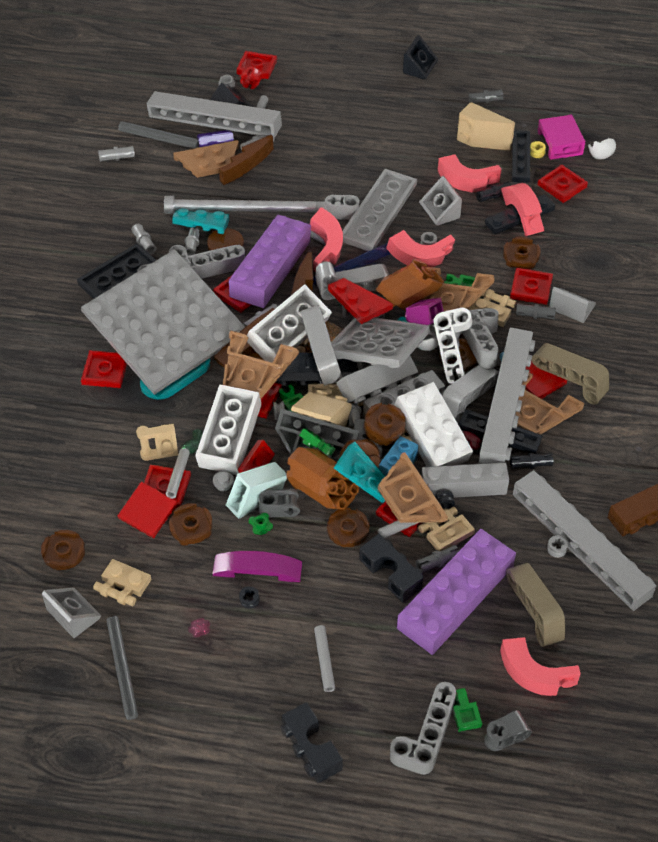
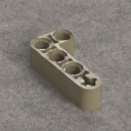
[532,343,609,405]
[506,563,565,647]

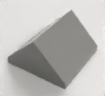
[419,176,462,226]
[549,287,596,323]
[42,588,101,638]

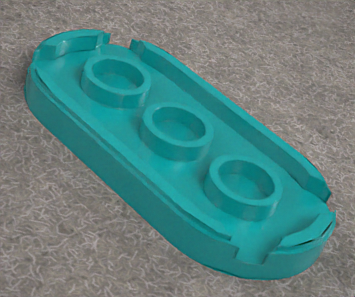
[140,358,210,399]

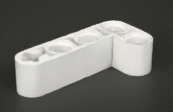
[434,308,473,385]

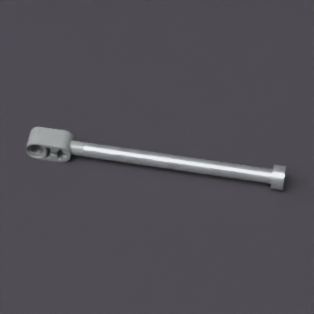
[164,195,359,219]

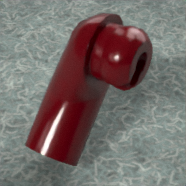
[462,431,482,450]

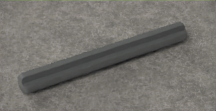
[118,121,199,149]
[106,616,138,720]

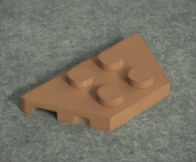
[173,140,239,178]
[378,452,448,523]

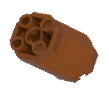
[376,259,444,311]
[286,447,359,510]

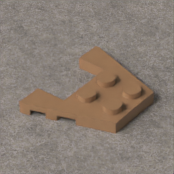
[423,267,495,318]
[223,331,299,399]
[515,373,584,435]

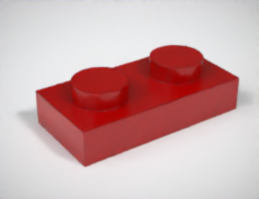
[237,440,275,473]

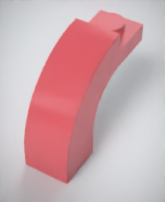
[438,154,501,192]
[501,183,544,236]
[310,207,343,272]
[387,230,455,267]
[500,637,581,696]

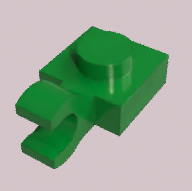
[452,688,482,732]

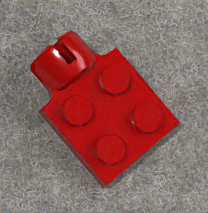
[237,51,277,89]

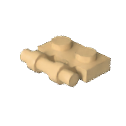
[469,289,516,327]
[418,507,475,551]
[93,559,152,606]

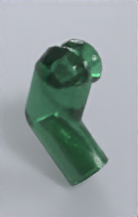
[181,429,203,454]

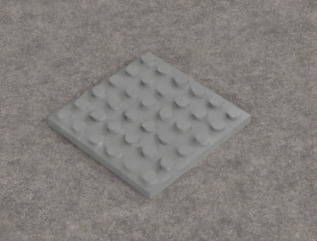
[81,249,245,395]

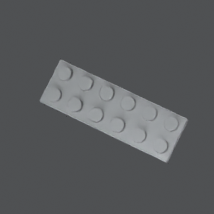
[342,169,417,252]

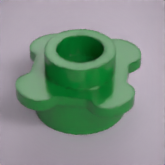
[249,513,273,535]

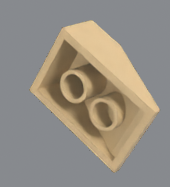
[457,102,515,151]
[291,390,352,427]

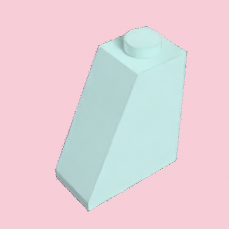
[226,462,287,519]

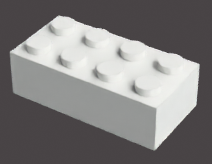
[247,285,332,363]
[394,382,473,467]
[195,385,261,475]

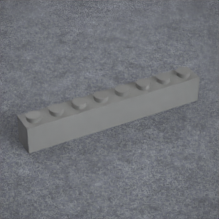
[146,91,282,138]
[479,328,535,464]
[513,470,656,611]

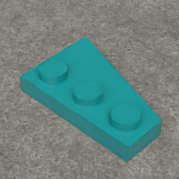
[172,209,229,234]
[334,441,385,503]

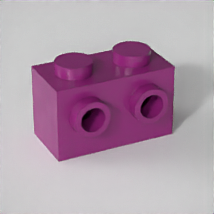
[405,297,444,325]

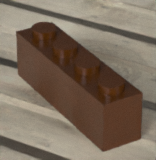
[607,484,658,537]

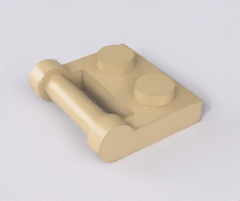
[136,424,178,461]

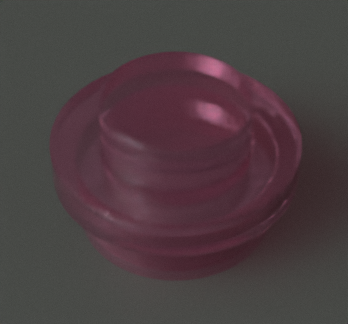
[188,618,211,638]

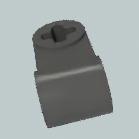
[259,489,300,518]
[484,711,532,751]

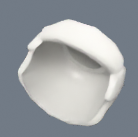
[588,138,616,159]
[417,325,439,351]

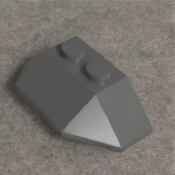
[275,409,360,462]

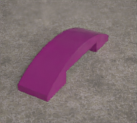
[213,551,302,582]

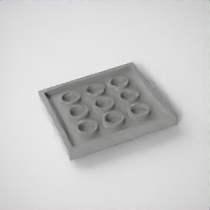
[331,318,429,368]

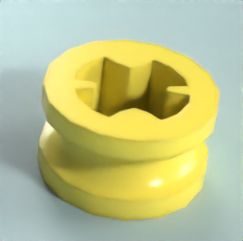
[530,141,546,158]

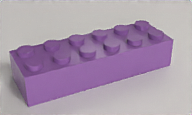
[229,215,311,308]
[397,529,516,655]

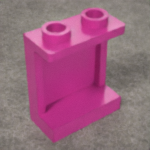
[537,115,585,160]

